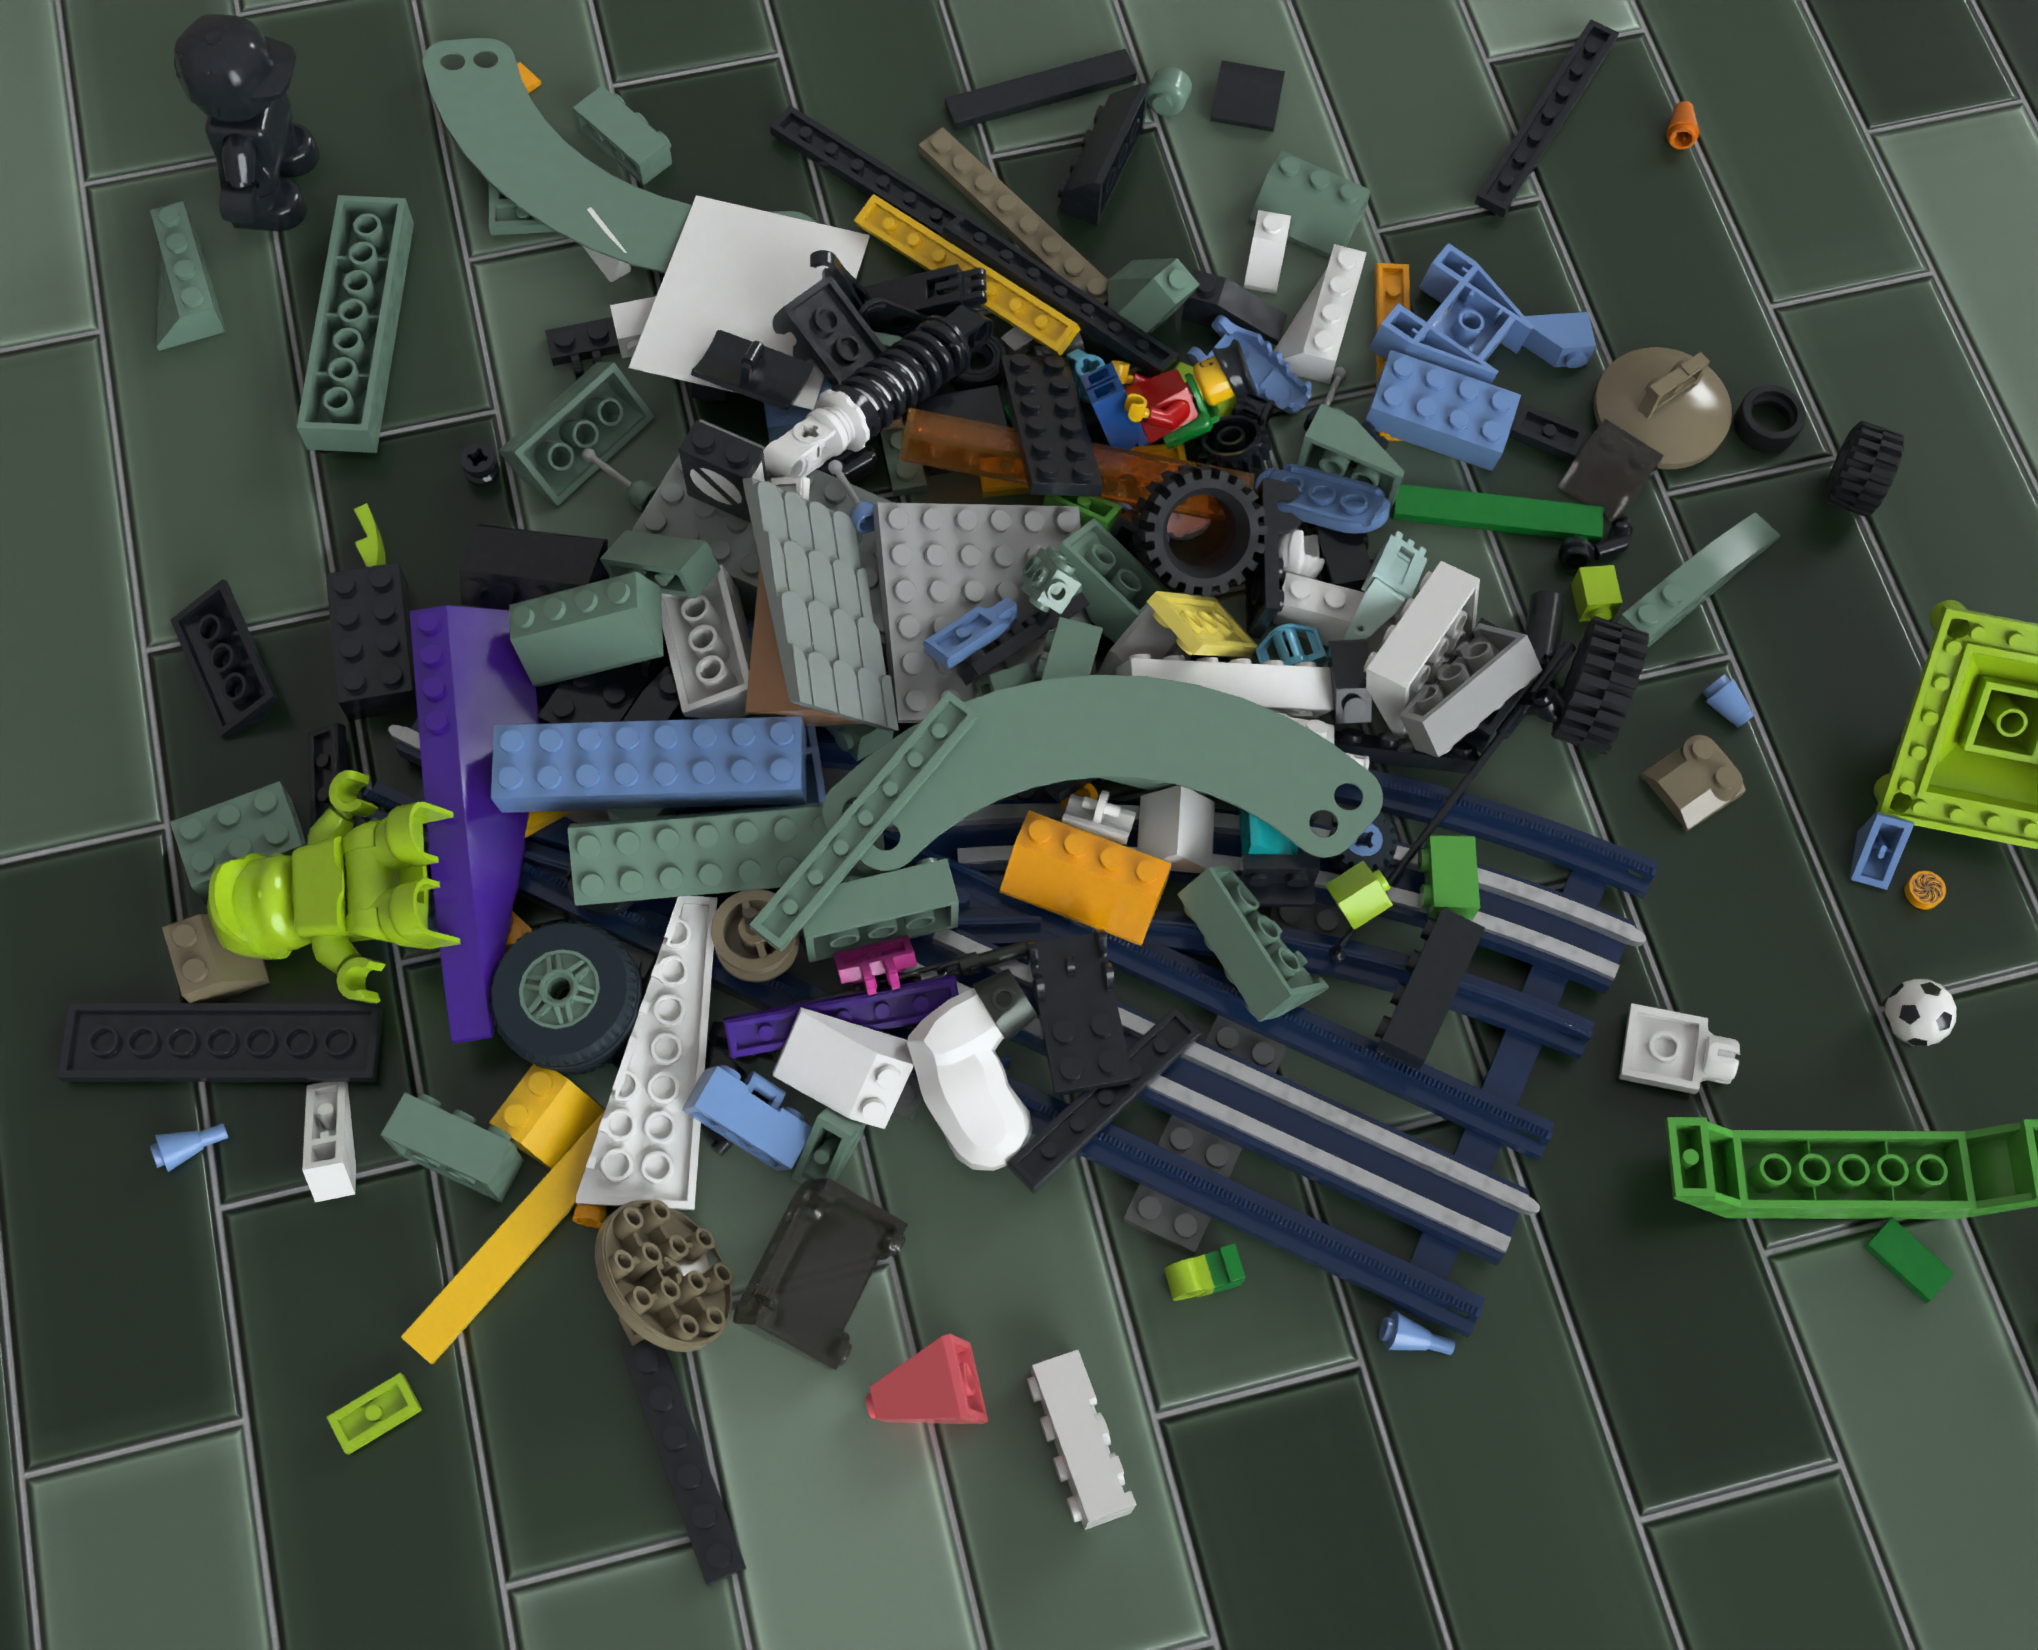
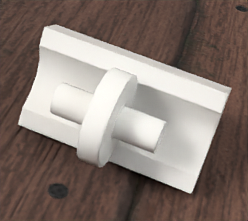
[1061,790,1136,845]

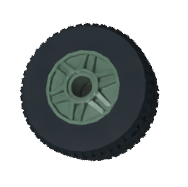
[489,920,646,1076]

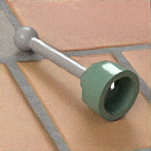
[582,448,657,511]

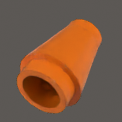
[1666,101,1699,149]

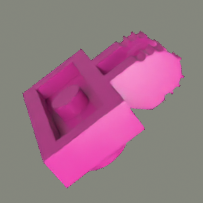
[833,935,917,996]

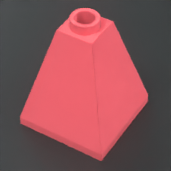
[866,1334,989,1424]

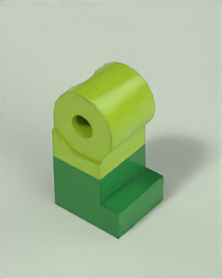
[1164,1243,1246,1301]

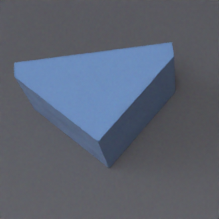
[1850,811,1914,890]

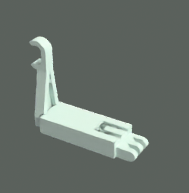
[1323,531,1427,667]

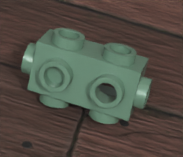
[1021,546,1082,614]

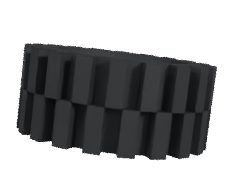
[1132,463,1268,596]
[1551,616,1649,755]

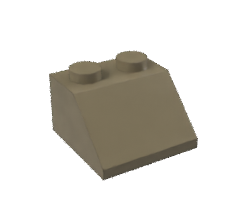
[162,914,271,1003]

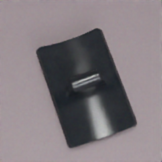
[691,330,813,410]

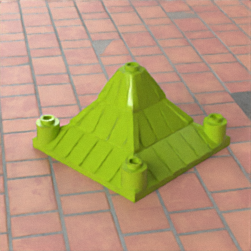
[1873,600,2038,849]

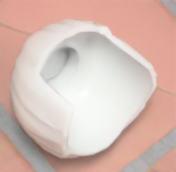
[1278,530,1325,582]

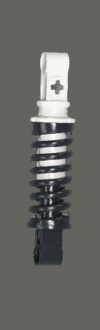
[763,304,994,478]

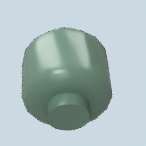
[1147,66,1192,117]

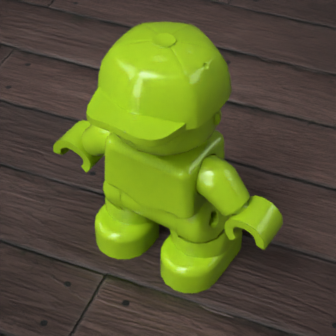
[207,770,461,1004]

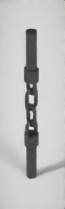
[795,939,1033,1004]

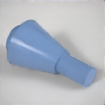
[150,1124,228,1172]
[1379,1311,1455,1355]

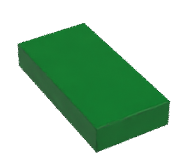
[1864,1217,1954,1303]

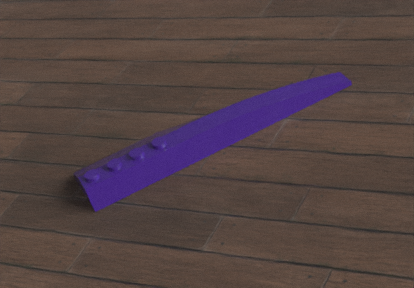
[410,605,540,1044]

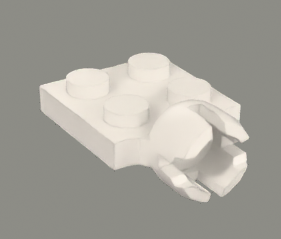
[1619,1003,1740,1094]

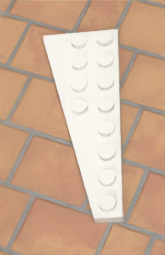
[575,896,717,1210]

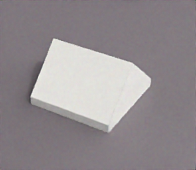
[1137,785,1215,873]

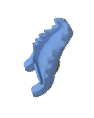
[1186,315,1312,414]

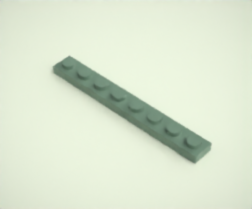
[749,691,979,953]

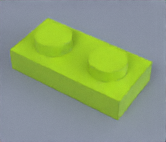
[326,1373,422,1455]

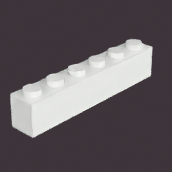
[1116,654,1334,719]

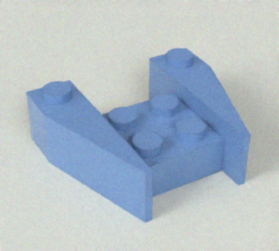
[1368,243,1534,384]

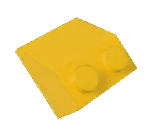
[489,1064,605,1170]

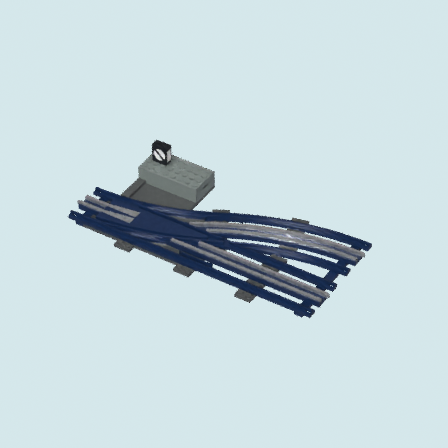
[361,419,1659,1338]

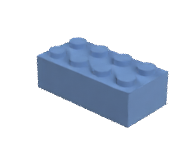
[1364,350,1521,471]

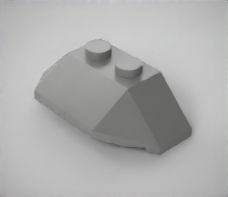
[1097,604,1191,675]

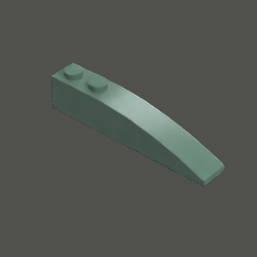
[1617,512,1781,648]

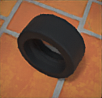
[1734,385,1806,453]

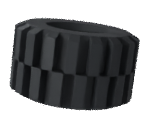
[1825,421,1904,517]

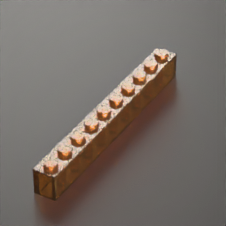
[899,408,1254,523]

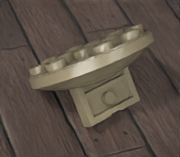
[1593,347,1732,469]
[595,1200,733,1352]

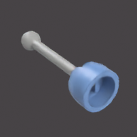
[828,460,875,533]

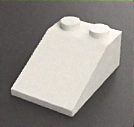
[773,1007,914,1129]

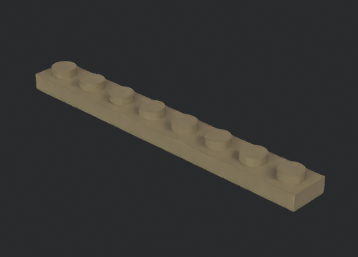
[918,127,1108,307]

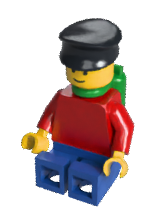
[1080,339,1258,452]

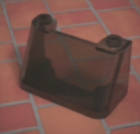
[733,1178,908,1371]

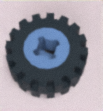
[1328,813,1398,873]

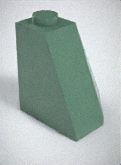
[1107,258,1200,334]

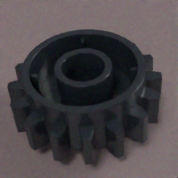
[1194,415,1271,478]

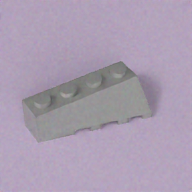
[1399,623,1542,757]

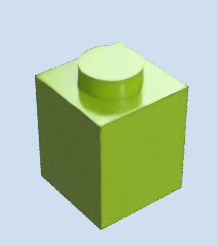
[1571,565,1623,622]
[1325,860,1393,930]

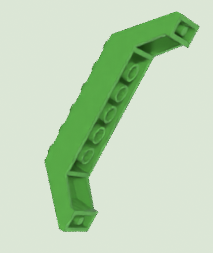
[1664,1117,2038,1219]

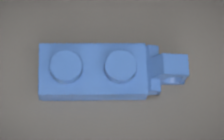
[923,597,1019,670]

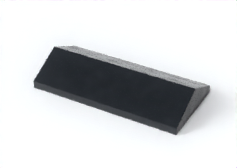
[170,579,278,738]

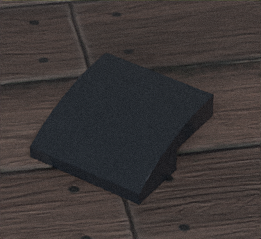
[1210,60,1285,132]

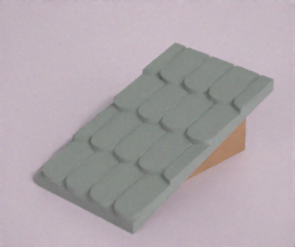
[742,478,899,731]

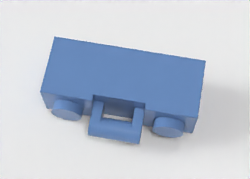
[682,1065,813,1171]

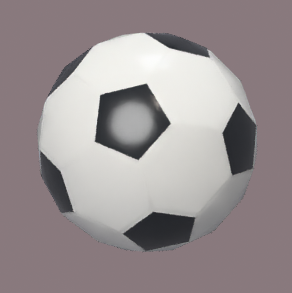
[1885,979,1956,1046]

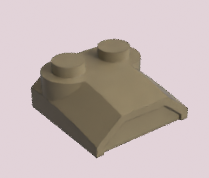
[1640,735,1746,832]

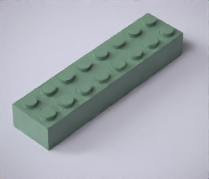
[296,195,414,453]
[567,799,884,906]

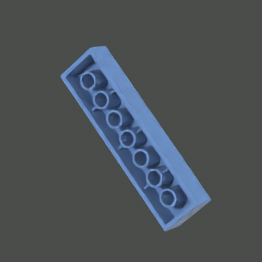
[491,716,806,813]

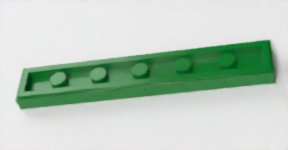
[1392,484,1603,543]

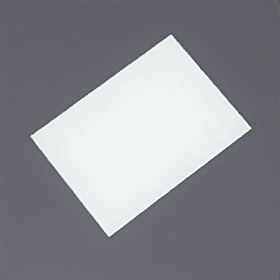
[628,195,870,410]

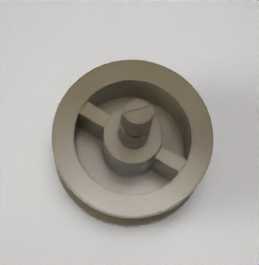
[711,889,800,982]

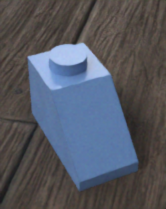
[1522,312,1596,368]

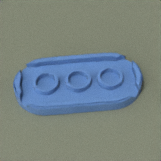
[1255,464,1390,534]

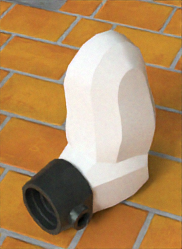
[907,968,1038,1171]

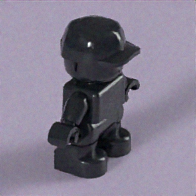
[174,14,319,231]

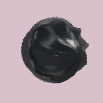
[1558,535,1594,572]

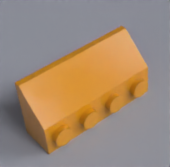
[1000,810,1172,946]

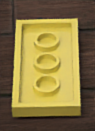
[1146,591,1258,658]

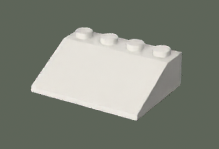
[1364,561,1480,739]

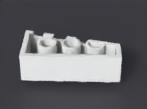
[1026,1350,1136,1530]

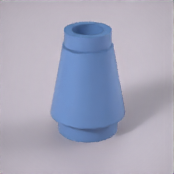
[1702,674,1755,728]

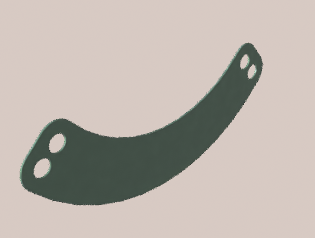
[422,38,816,274]
[822,675,1383,871]

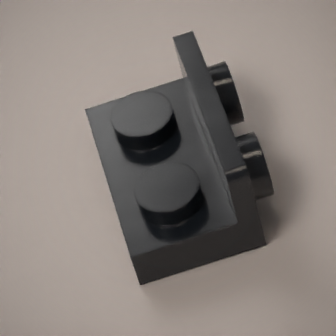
[1238,854,1320,907]

